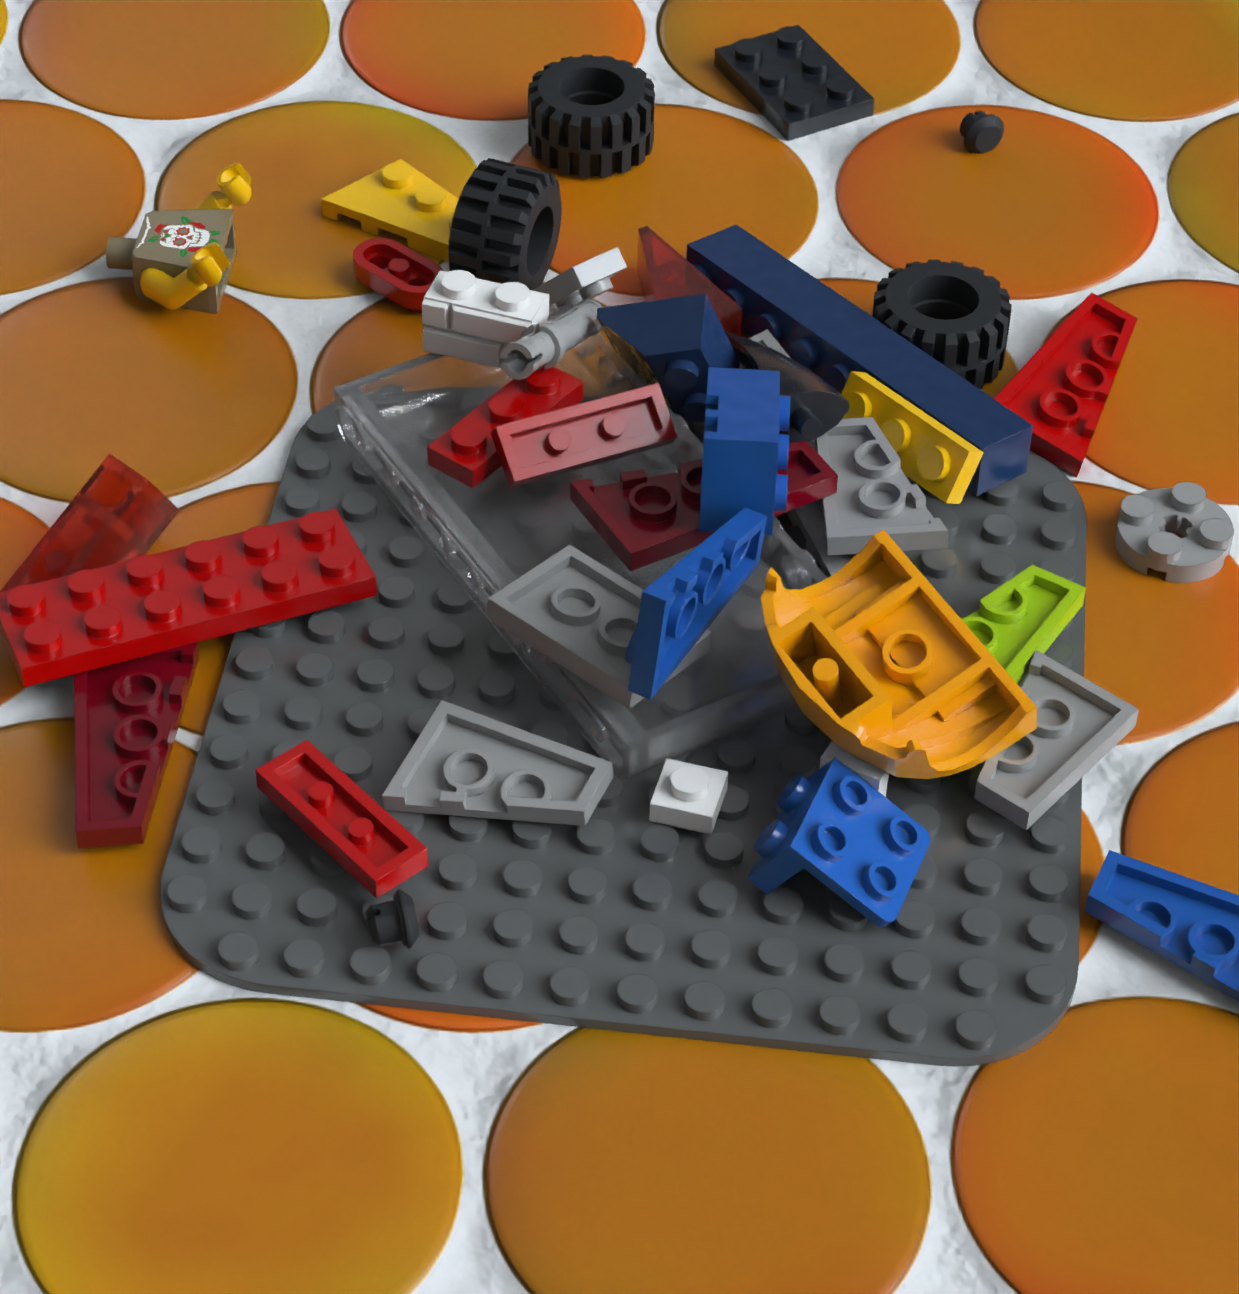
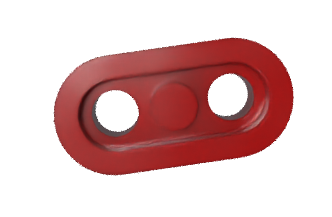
[353,238,444,312]

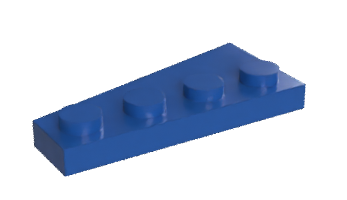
[625,507,767,700]
[1085,850,1239,1002]

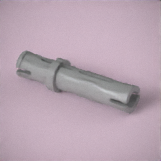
[500,299,603,380]

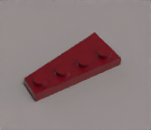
[570,441,838,572]
[74,642,199,849]

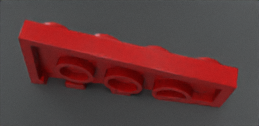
[994,292,1138,477]

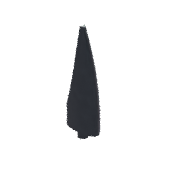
[725,331,850,443]

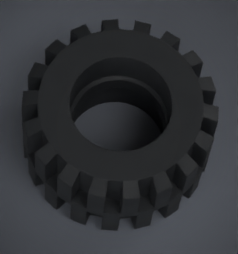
[528,55,655,178]
[448,158,562,290]
[872,260,1012,389]

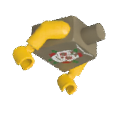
[106,163,252,314]

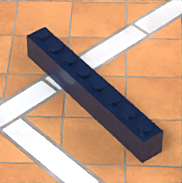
[684,225,1033,496]

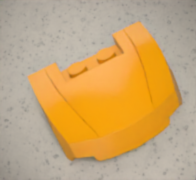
[761,529,1037,779]

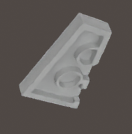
[533,247,627,321]
[815,417,948,556]
[974,650,1139,830]
[382,700,614,826]

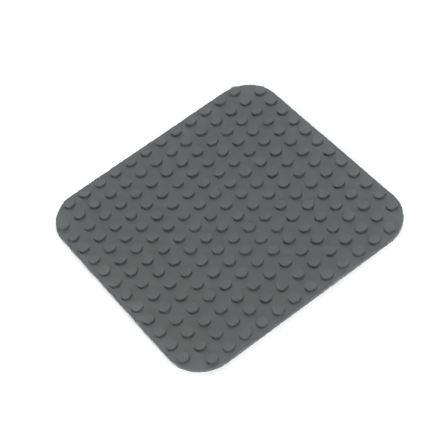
[160,381,1087,1067]

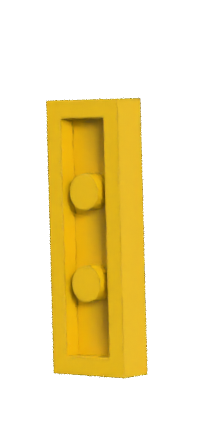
[841,371,984,504]

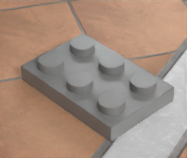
[486,545,712,709]

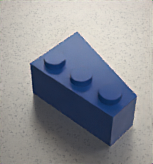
[699,367,790,536]

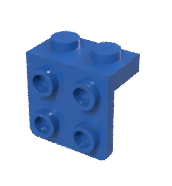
[747,757,931,927]

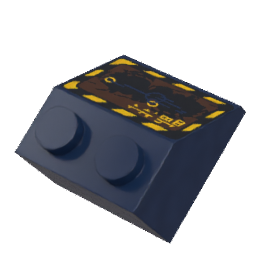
[596,293,740,423]

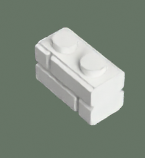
[422,270,549,368]

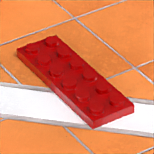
[0,508,377,687]

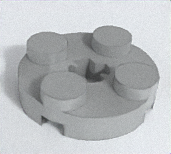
[1114,482,1234,583]

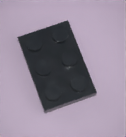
[714,25,874,141]

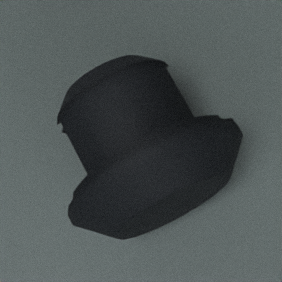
[960,111,1004,153]
[366,889,419,949]

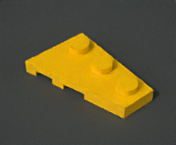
[321,159,458,262]

